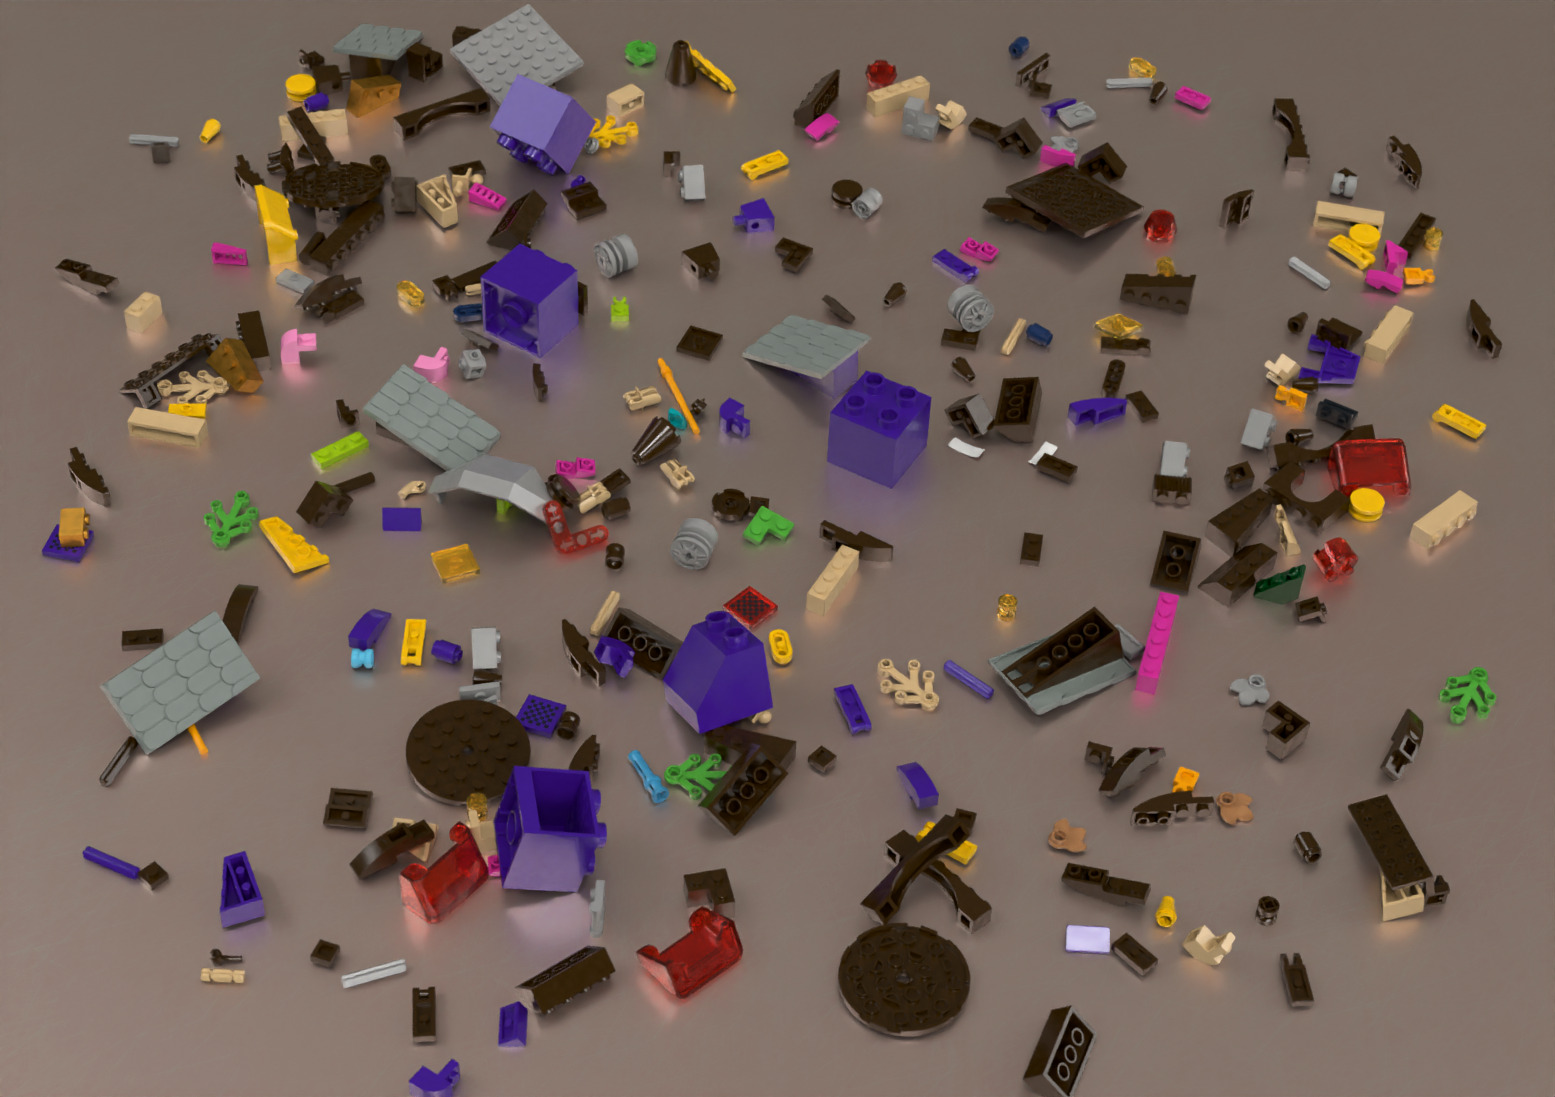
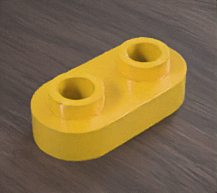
[769,629,792,664]

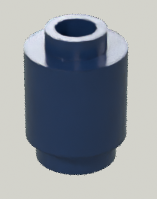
[1009,37,1030,58]
[1026,323,1053,347]

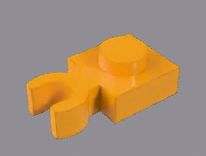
[1402,268,1435,285]
[1275,385,1308,411]
[1172,766,1200,793]

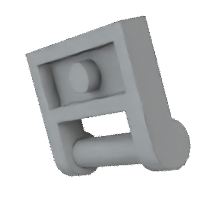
[589,880,605,938]

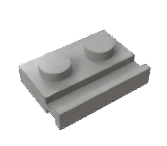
[1056,101,1097,128]

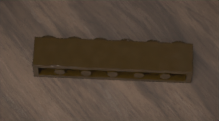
[309,200,385,276]

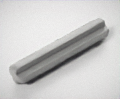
[1106,77,1153,89]
[129,134,179,147]
[1288,257,1331,289]
[341,959,407,988]

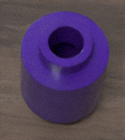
[304,92,329,113]
[431,640,463,664]

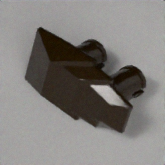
[267,143,295,175]

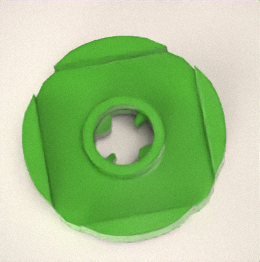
[625,40,656,66]

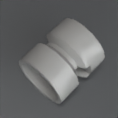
[1330,172,1358,198]
[852,188,883,218]

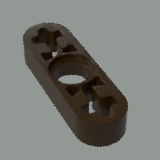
[1101,359,1125,398]

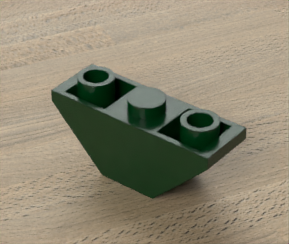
[1253,564,1306,605]

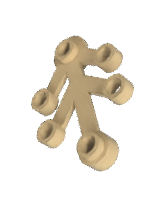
[157,370,230,405]
[877,659,939,710]

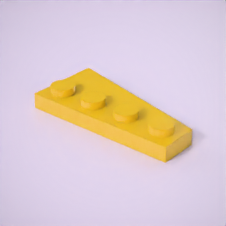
[685,41,736,93]
[259,516,329,573]

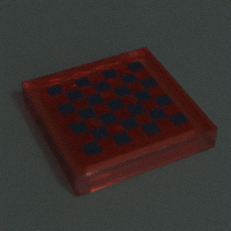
[723,586,778,630]

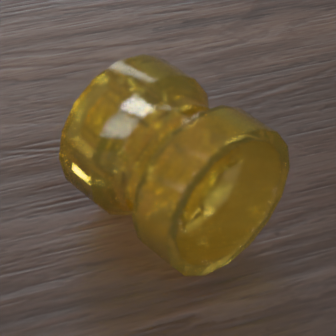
[1423,227,1443,251]
[1156,256,1176,277]
[996,594,1018,622]
[466,793,488,822]

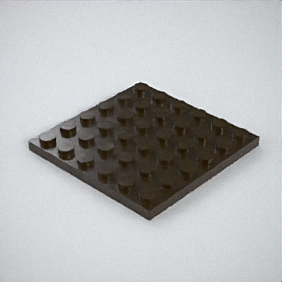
[1005,163,1144,238]

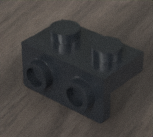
[1316,398,1358,429]

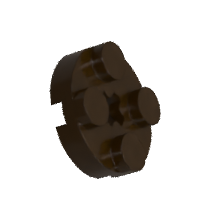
[712,489,750,522]

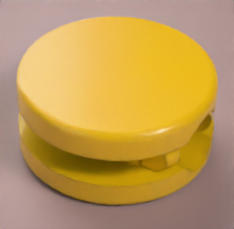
[285,74,317,102]
[1348,224,1380,253]
[1348,488,1385,522]

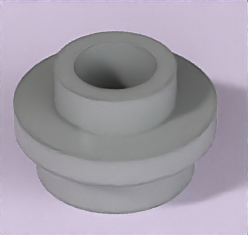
[584,138,599,154]

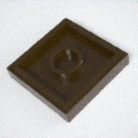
[676,325,723,361]

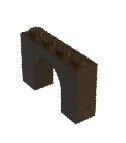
[1262,462,1351,534]

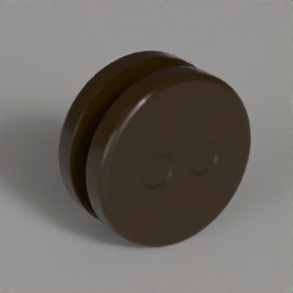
[831,179,863,209]
[546,475,581,511]

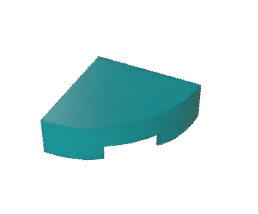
[668,408,687,430]

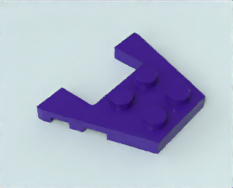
[1298,334,1361,384]

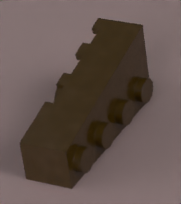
[1120,274,1196,314]
[1205,488,1273,557]
[704,725,796,770]

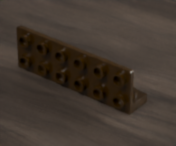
[120,333,222,408]
[1348,794,1435,897]

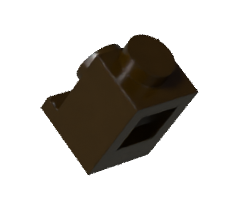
[1224,461,1255,490]

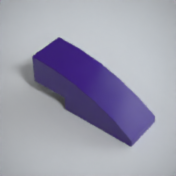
[1068,398,1127,426]
[348,609,392,651]
[896,762,939,810]

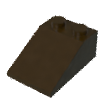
[1150,530,1201,593]

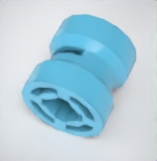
[351,648,374,669]

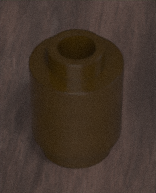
[601,497,631,520]
[1293,831,1322,863]

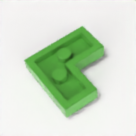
[742,506,795,546]

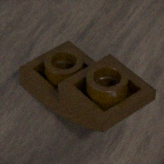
[532,363,548,402]

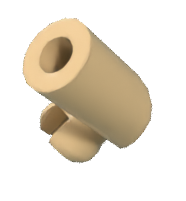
[398,480,426,499]

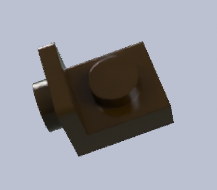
[298,49,325,70]
[1028,74,1052,99]
[151,141,170,163]
[663,151,680,177]
[315,207,340,224]
[336,399,360,428]
[1295,596,1327,623]
[1085,741,1115,775]
[1422,875,1450,907]

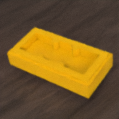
[168,403,207,419]

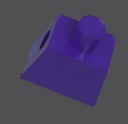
[732,198,775,233]

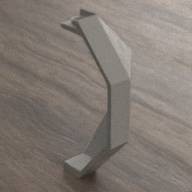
[428,454,565,535]

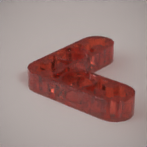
[542,500,609,555]

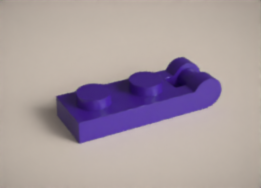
[932,249,979,282]
[834,684,872,734]

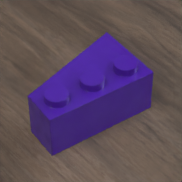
[220,851,265,928]

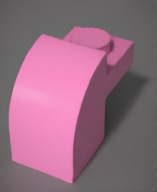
[280,329,317,364]
[413,347,450,383]

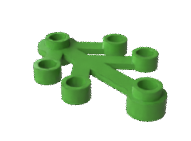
[203,491,259,547]
[1439,667,1497,723]
[664,754,732,800]

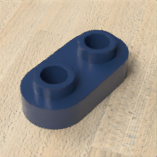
[453,303,483,322]

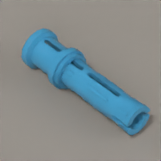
[628,750,669,803]

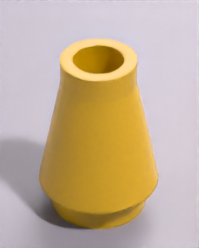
[199,119,221,143]
[1155,896,1177,927]

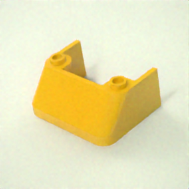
[254,185,298,265]

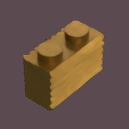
[59,507,90,548]

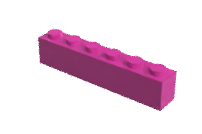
[1135,591,1179,695]

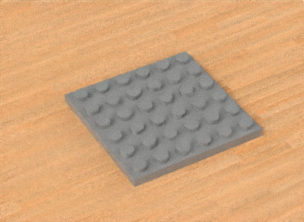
[450,4,584,106]

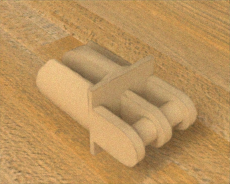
[623,386,662,411]
[660,458,695,489]
[575,482,611,514]

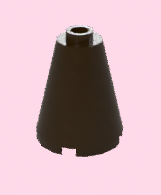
[665,40,697,87]
[631,416,681,466]

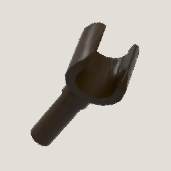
[210,949,242,967]

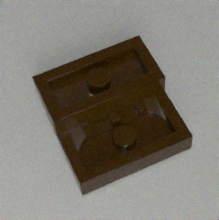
[560,181,607,220]
[1219,189,1254,229]
[323,788,373,829]

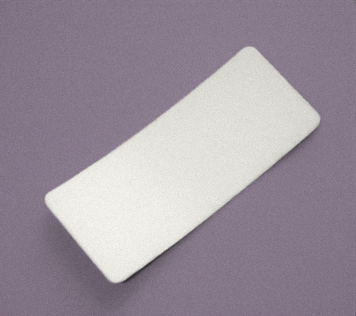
[948,437,985,457]
[1029,442,1058,465]

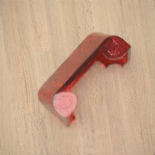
[1327,438,1412,498]
[399,821,489,924]
[636,906,743,999]

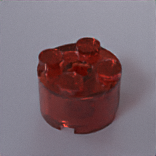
[1312,537,1358,582]

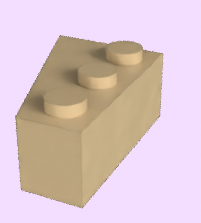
[416,174,458,228]
[1380,869,1424,922]

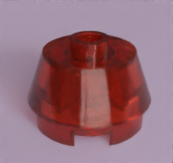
[865,60,897,90]
[1144,210,1177,242]

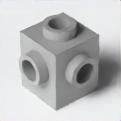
[458,349,487,379]

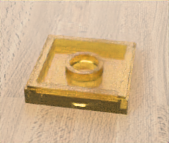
[1094,313,1144,340]
[431,544,480,584]

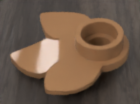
[1216,792,1254,825]
[1048,819,1087,852]

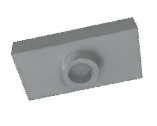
[275,269,315,294]
[1115,624,1145,660]
[459,682,501,701]

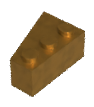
[346,75,402,118]
[206,338,264,393]

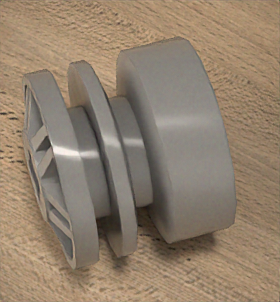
[594,233,638,277]
[947,285,994,332]
[670,518,718,570]

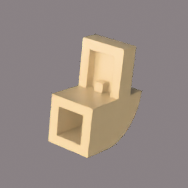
[935,100,967,129]
[1264,353,1301,386]
[461,810,497,853]
[1182,925,1236,965]

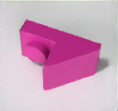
[1383,240,1408,274]

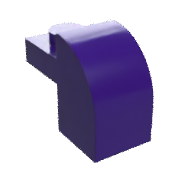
[719,398,750,438]
[594,636,635,678]
[408,1059,460,1097]

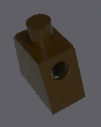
[312,65,351,95]
[682,242,720,279]

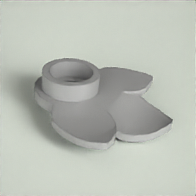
[1050,136,1079,153]
[1230,674,1269,706]

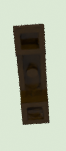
[223,584,258,645]

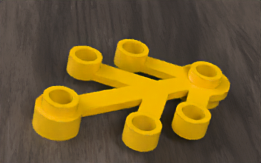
[588,115,638,148]

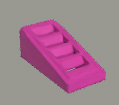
[468,183,507,210]
[211,242,248,266]

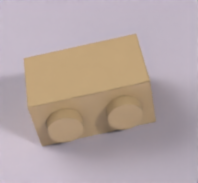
[607,83,644,117]
[124,291,162,333]

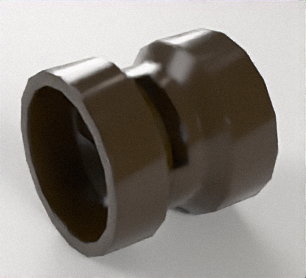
[605,543,625,570]
[556,711,580,740]
[1255,896,1280,926]

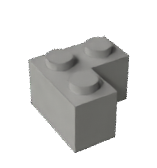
[902,96,939,141]
[678,165,705,202]
[1241,408,1278,451]
[1160,440,1190,477]
[471,626,501,669]

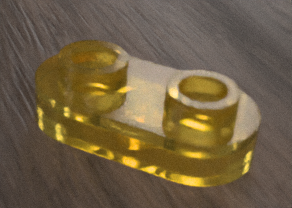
[1129,57,1157,79]
[396,281,425,307]

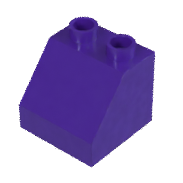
[663,611,773,734]

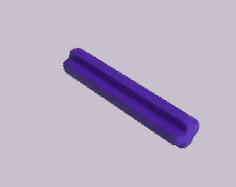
[943,660,994,699]
[82,846,140,879]

